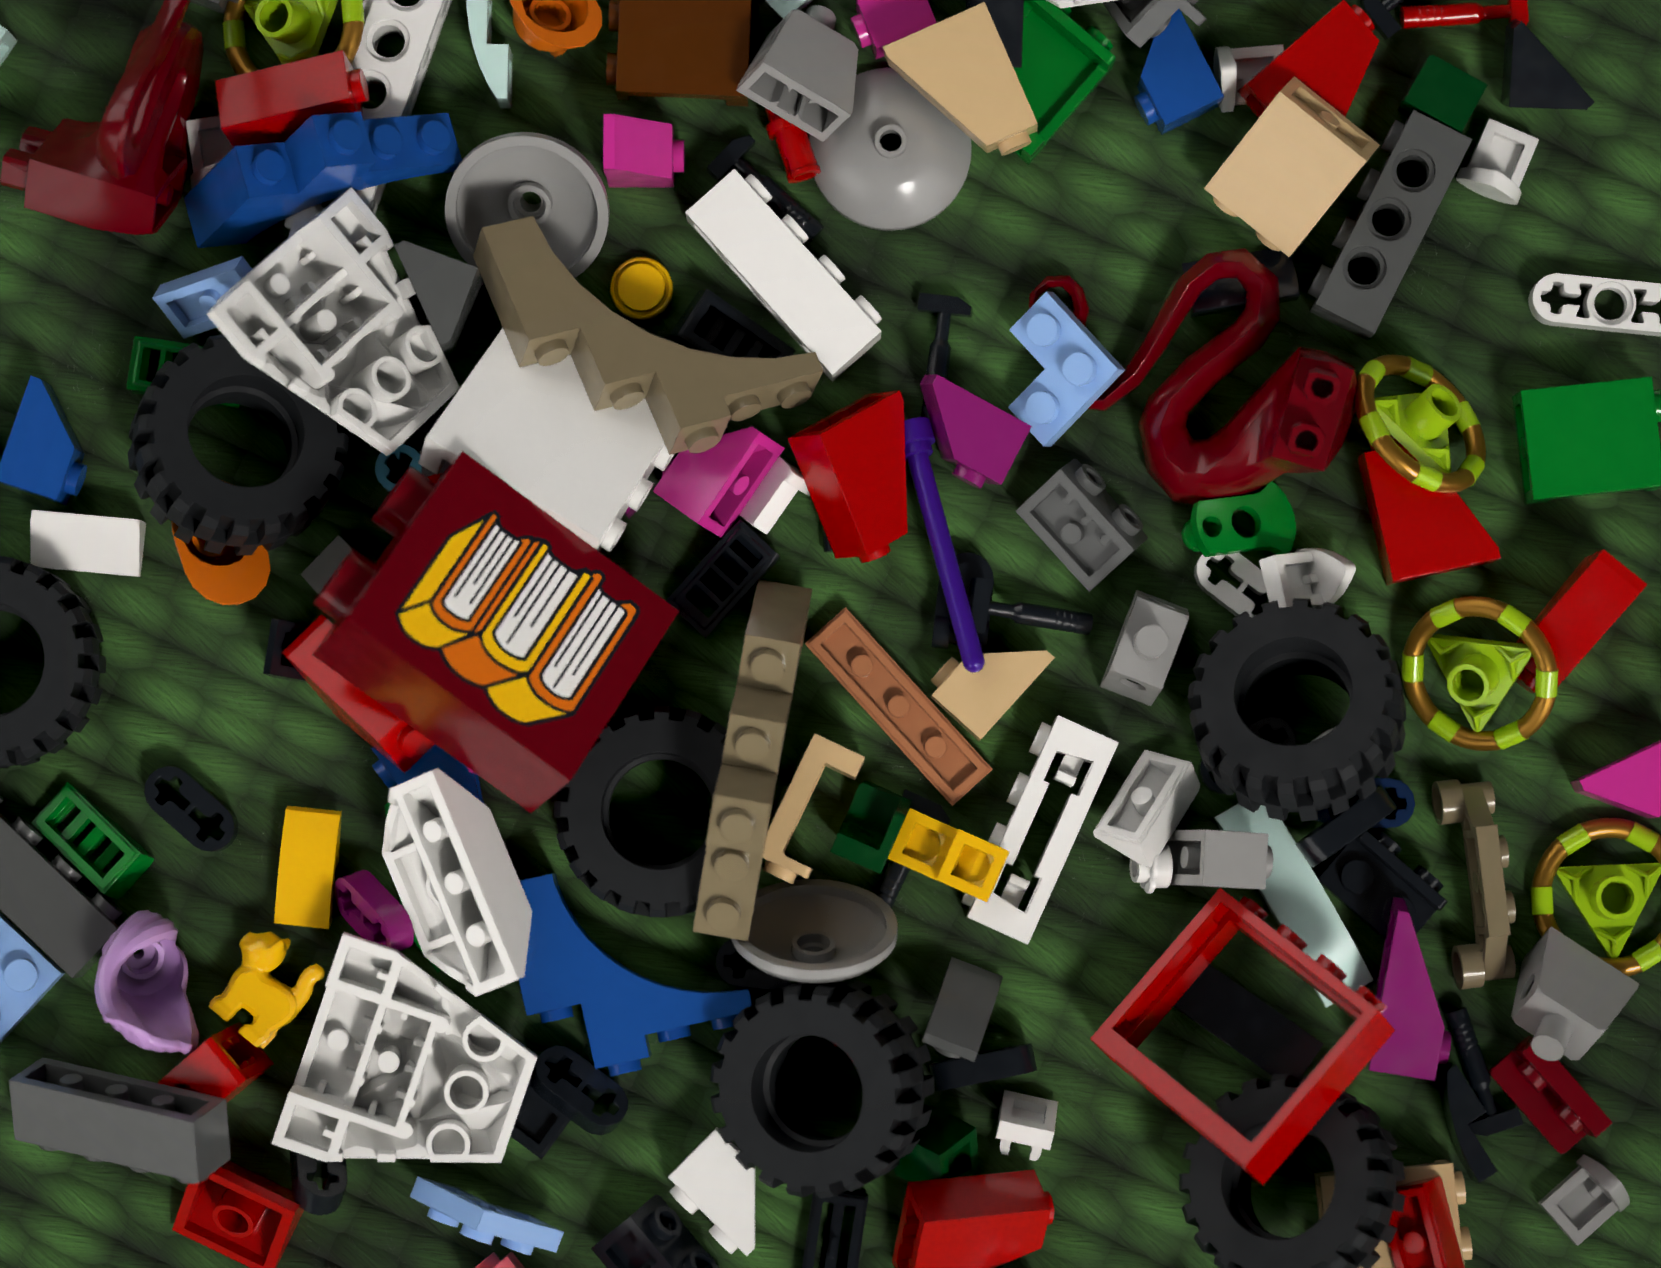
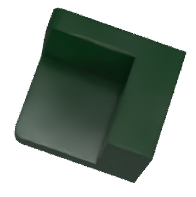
[1398,55,1488,133]
[830,780,912,874]
[894,1104,980,1182]

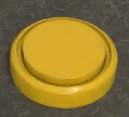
[610,257,673,320]

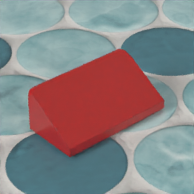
[1388,1176,1465,1268]

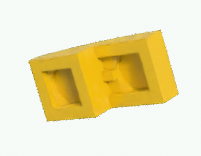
[274,805,342,929]
[887,808,1010,903]

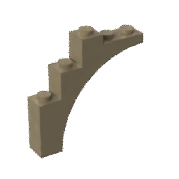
[473,216,823,455]
[693,579,813,941]

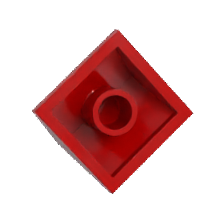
[172,1161,304,1268]

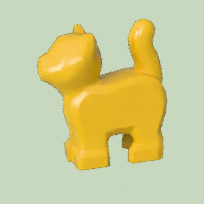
[209,931,325,1049]

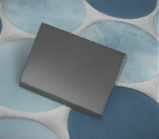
[394,241,484,360]

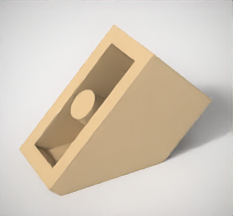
[930,650,1055,741]

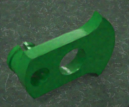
[1181,481,1296,557]

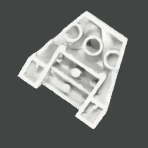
[207,187,460,456]
[271,932,538,1163]

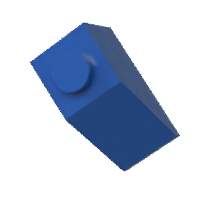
[1134,9,1224,135]
[0,376,87,505]

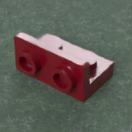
[1489,1036,1613,1154]

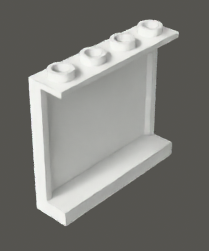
[418,328,675,552]

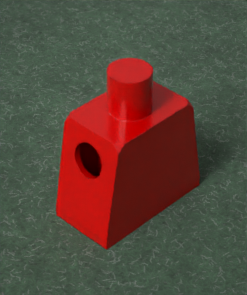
[158,1022,274,1103]

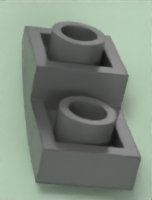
[922,957,1003,1062]

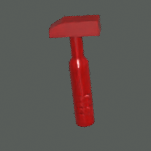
[1400,0,1529,29]

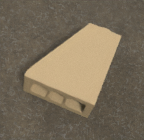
[883,2,1038,156]

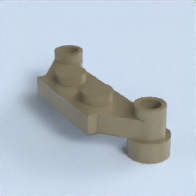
[1431,779,1516,990]

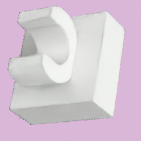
[996,1090,1058,1161]

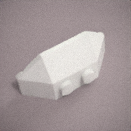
[382,768,532,997]

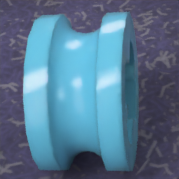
[375,444,422,491]

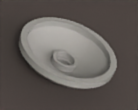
[809,68,972,231]
[445,132,610,278]
[732,879,898,983]

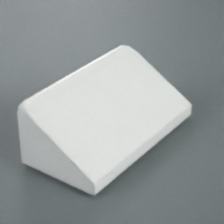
[30,510,146,577]
[1093,750,1200,868]

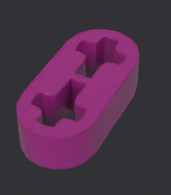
[334,870,414,952]

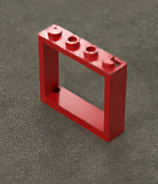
[1090,888,1396,1185]

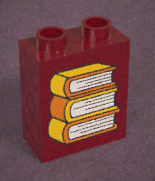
[312,451,679,813]

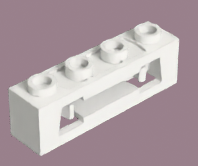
[961,715,1119,945]

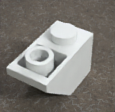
[668,1127,756,1256]

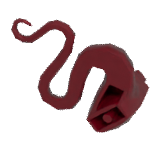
[0,0,204,235]
[1029,248,1357,505]

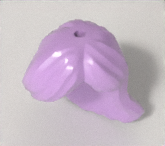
[94,910,199,1055]

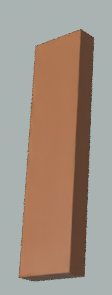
[805,607,993,806]

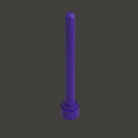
[904,417,985,673]

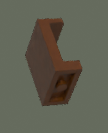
[606,0,753,107]

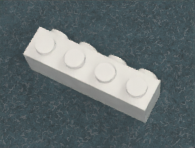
[685,168,882,382]

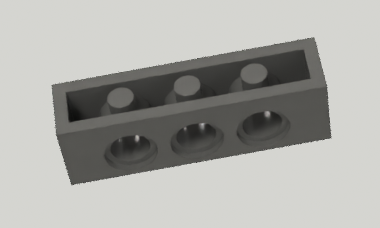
[1308,110,1472,341]

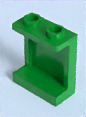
[1013,0,1116,165]
[1512,376,1661,505]

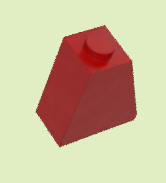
[1236,0,1379,118]
[215,50,369,147]
[788,390,908,563]
[1357,436,1501,586]
[1515,549,1647,694]
[282,614,435,773]
[892,1170,1054,1268]

